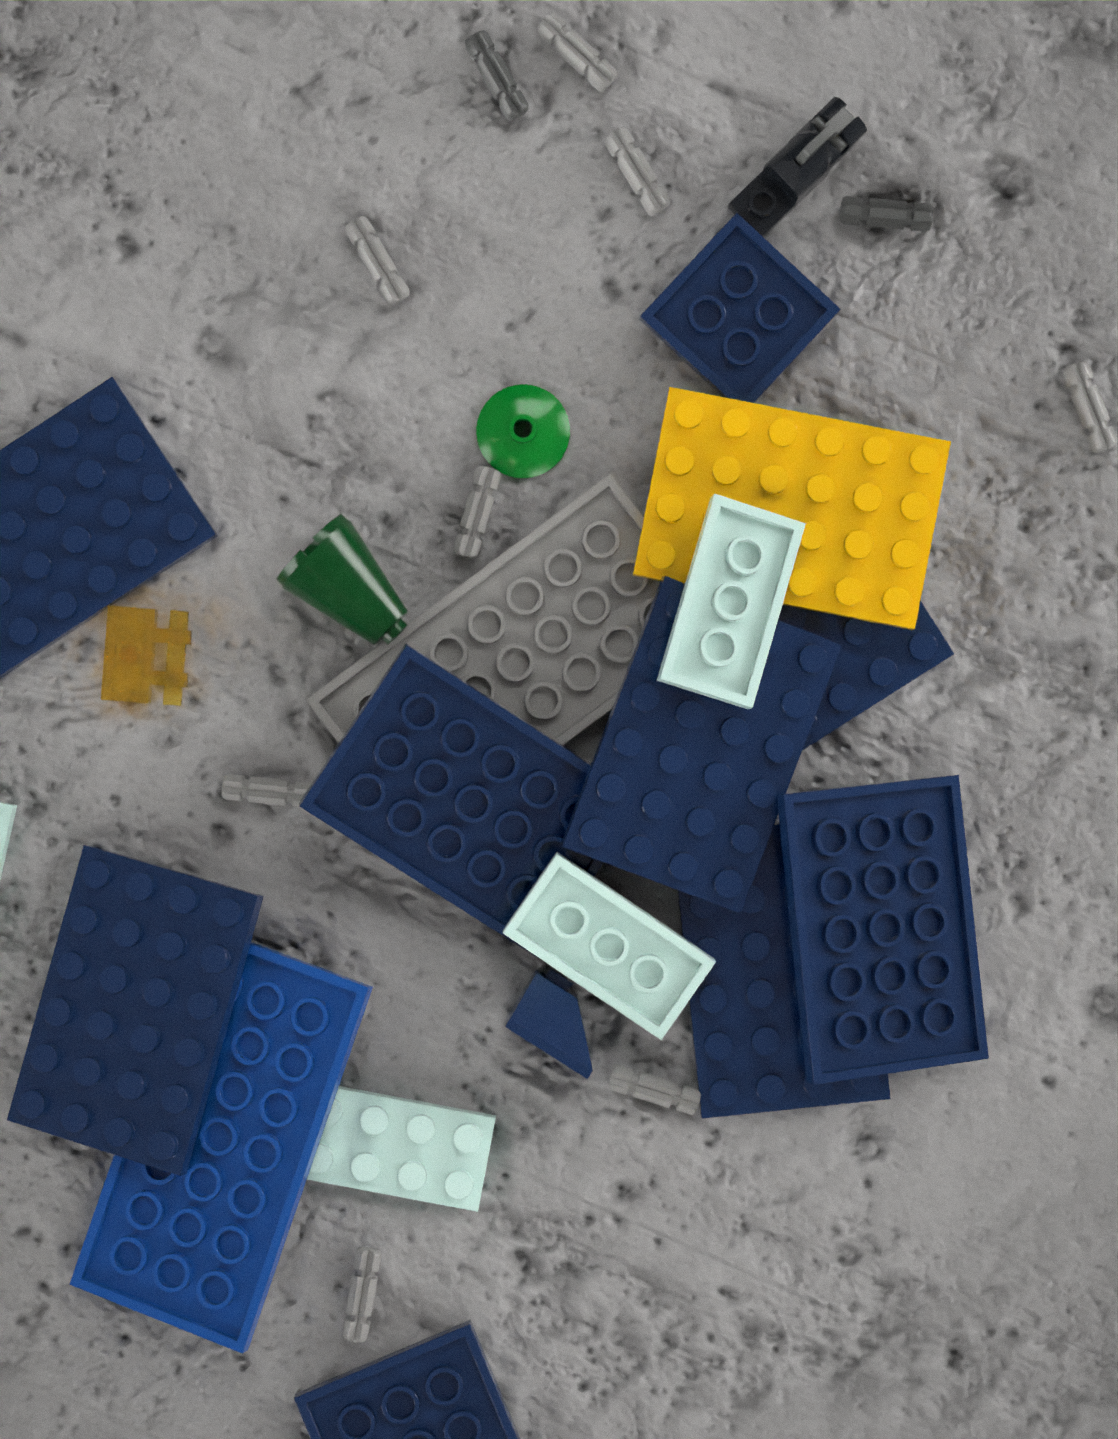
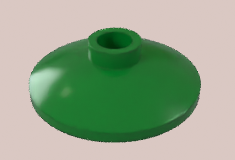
[476,384,570,479]

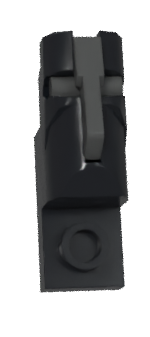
[728,97,867,237]

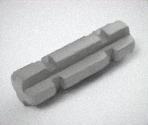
[538,12,617,92]
[605,126,670,216]
[345,216,409,306]
[1063,361,1118,453]
[453,466,501,559]
[222,774,312,807]
[608,1064,701,1115]
[342,1247,382,1342]

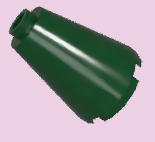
[276,514,408,645]

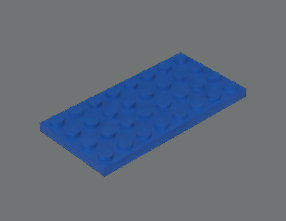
[69,942,373,1354]

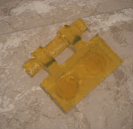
[101,605,192,706]

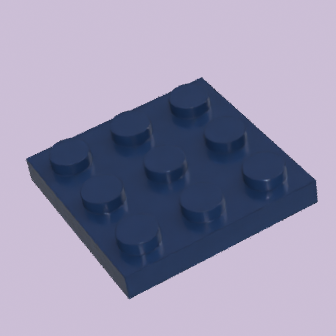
[639,213,841,403]

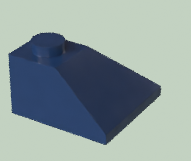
[505,968,593,1079]

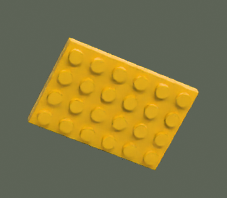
[632,387,951,630]

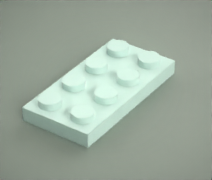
[657,494,806,710]
[503,852,716,1040]
[307,1086,496,1212]

